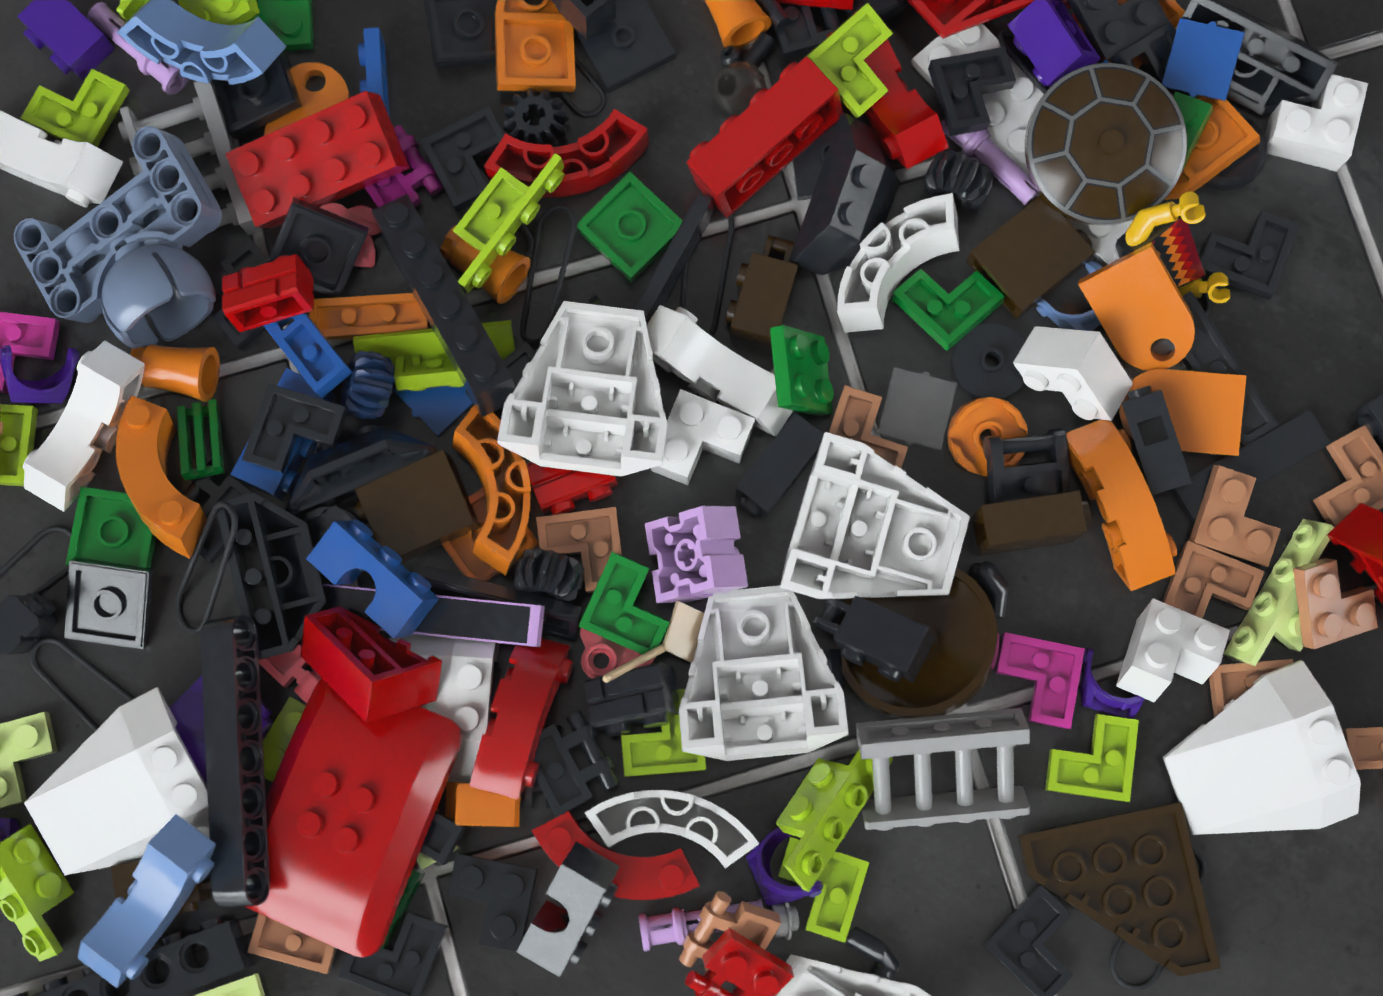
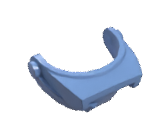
[1036,260,1102,331]

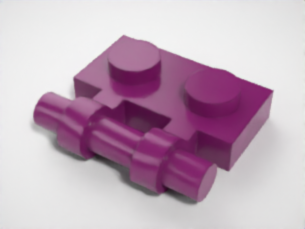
[365,125,444,207]

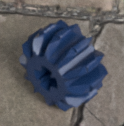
[340,351,395,419]

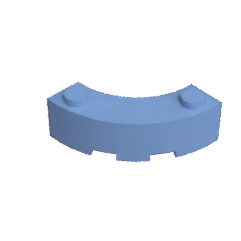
[117,0,287,85]
[78,814,216,988]

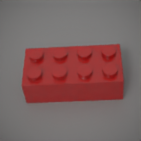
[686,56,843,219]
[225,91,410,228]

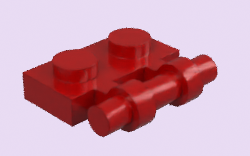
[685,928,794,996]

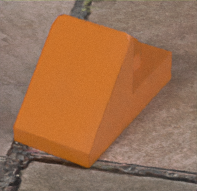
[445,782,520,827]

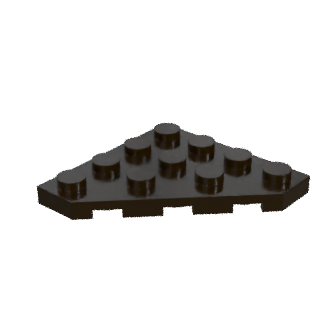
[1018,802,1221,977]

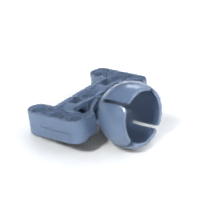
[14,126,222,349]

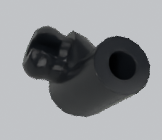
[720,32,776,74]
[969,561,1009,619]
[847,927,899,980]

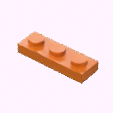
[309,293,430,340]

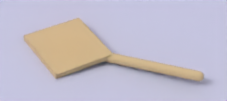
[602,601,704,682]

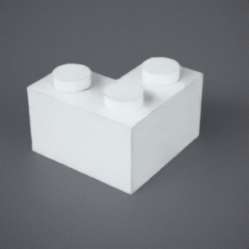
[1265,74,1368,172]
[1013,326,1133,421]
[651,389,755,485]
[1116,598,1230,702]

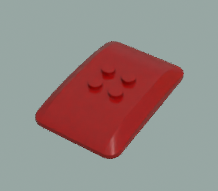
[245,678,463,957]

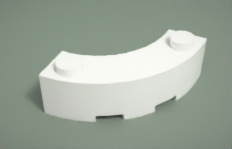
[0,110,123,208]
[837,193,959,333]
[647,305,793,436]
[23,341,145,512]
[585,790,759,868]

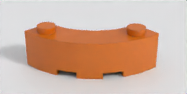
[116,395,207,559]
[452,404,531,576]
[1066,419,1177,591]

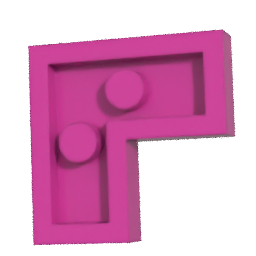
[0,312,61,394]
[995,632,1085,729]

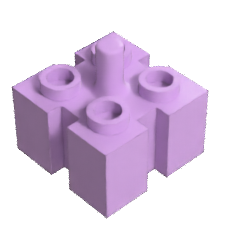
[645,506,748,603]

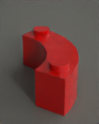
[827,31,949,169]
[484,109,649,198]
[470,638,573,799]
[531,811,700,900]

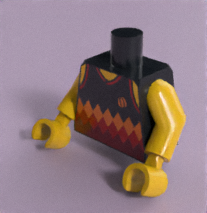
[1115,191,1230,303]

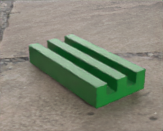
[177,399,225,481]

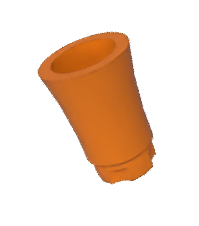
[705,0,771,49]
[440,225,530,304]
[129,344,220,402]

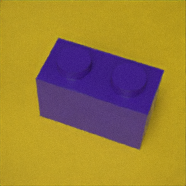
[17,0,115,81]
[1008,0,1101,86]

